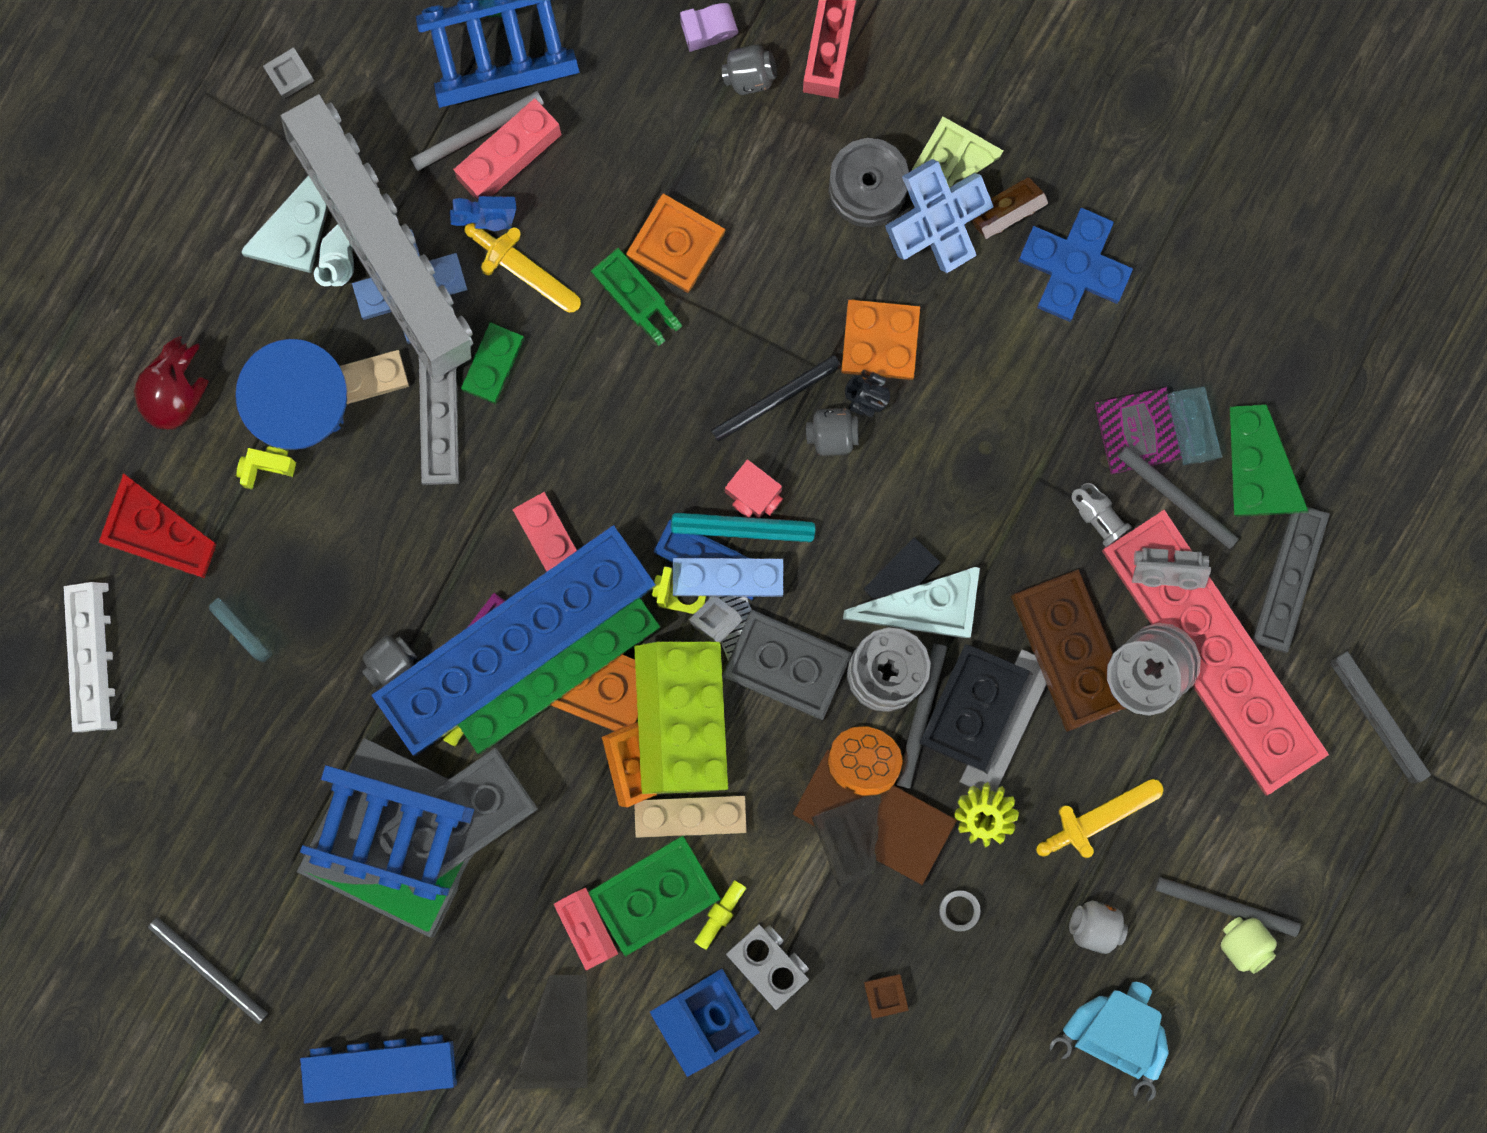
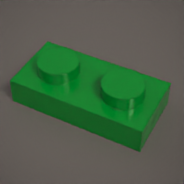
[461,323,524,405]

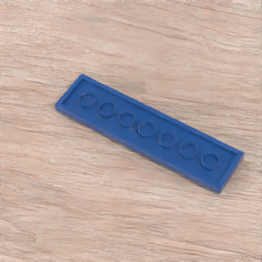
[371,525,656,756]

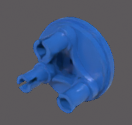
[236,339,347,450]

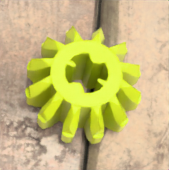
[955,782,1019,848]

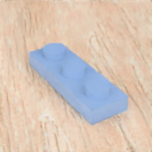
[673,558,783,597]

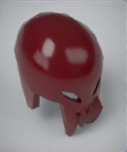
[134,336,209,430]

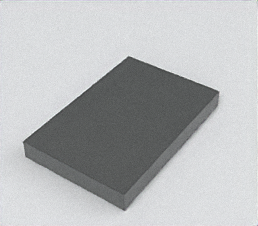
[722,610,852,721]

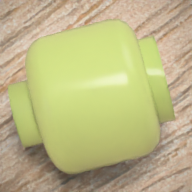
[1221,917,1277,974]

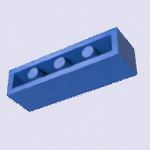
[300,1035,457,1103]

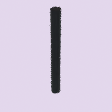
[711,355,841,442]

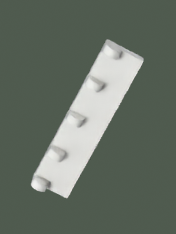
[64,582,117,732]

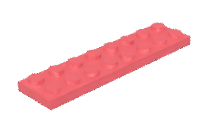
[1102,510,1329,796]

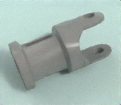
[1071,483,1132,547]

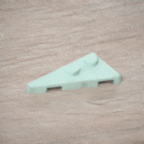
[242,176,328,273]
[843,567,980,638]

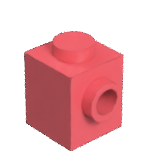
[725,459,783,518]

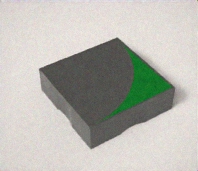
[297,738,474,938]

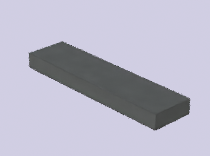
[1252,507,1330,653]
[1330,651,1431,784]

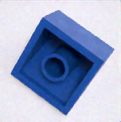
[650,969,760,1077]

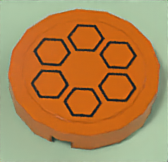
[828,726,903,796]

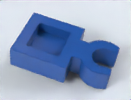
[450,196,516,231]

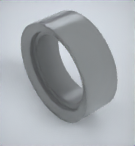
[939,891,981,931]

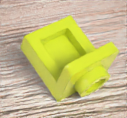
[236,446,296,489]

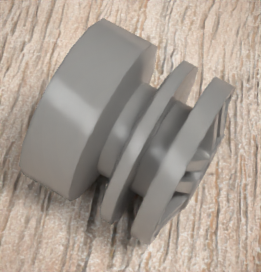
[1107,623,1201,715]
[847,627,931,712]

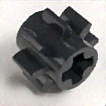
[845,370,890,417]

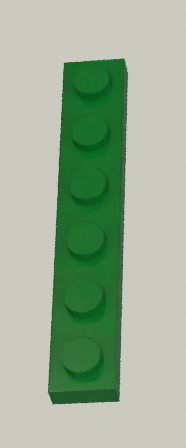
[458,598,661,755]

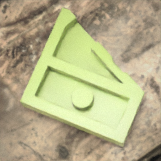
[911,117,1003,188]

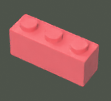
[803,0,857,99]
[453,98,562,201]

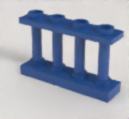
[416,0,579,108]
[300,765,474,901]

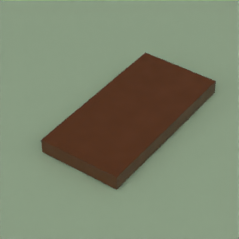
[1011,569,1126,732]
[792,750,957,885]

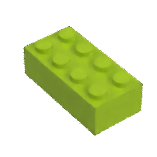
[634,642,728,794]

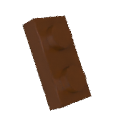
[970,177,1048,239]

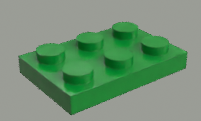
[588,836,721,957]

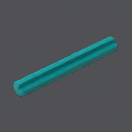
[671,513,815,542]

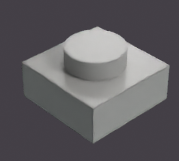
[263,47,314,99]
[689,596,743,642]

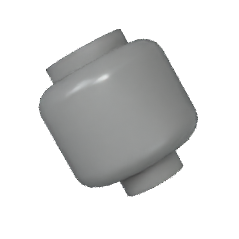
[1069,900,1128,954]

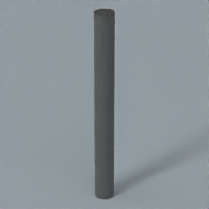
[1117,446,1239,549]
[896,644,947,789]
[1155,876,1301,937]
[148,917,269,1025]

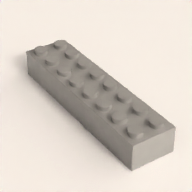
[281,94,473,380]

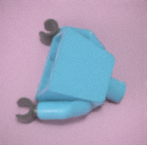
[1050,982,1169,1101]

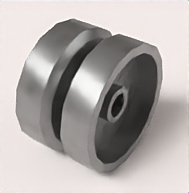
[828,138,909,227]

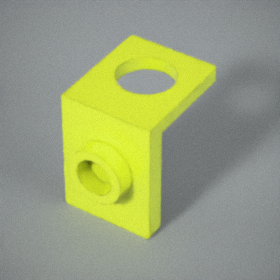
[652,567,706,614]

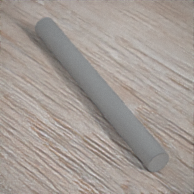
[410,91,544,171]

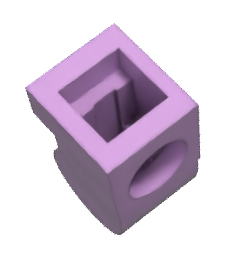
[680,3,738,52]

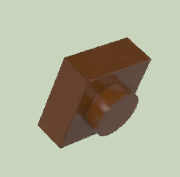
[864,974,909,1019]

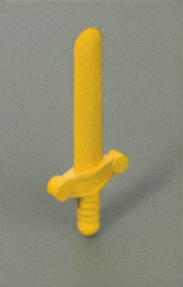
[465,223,581,313]
[1036,779,1163,858]

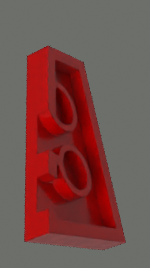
[99,474,217,578]

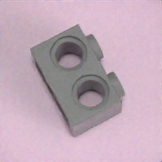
[726,924,809,1010]

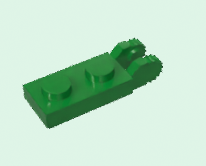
[591,248,682,346]

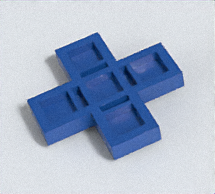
[1018,208,1133,322]

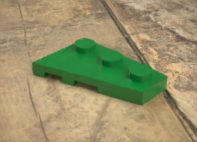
[1230,405,1309,517]

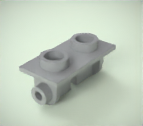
[1132,547,1211,590]

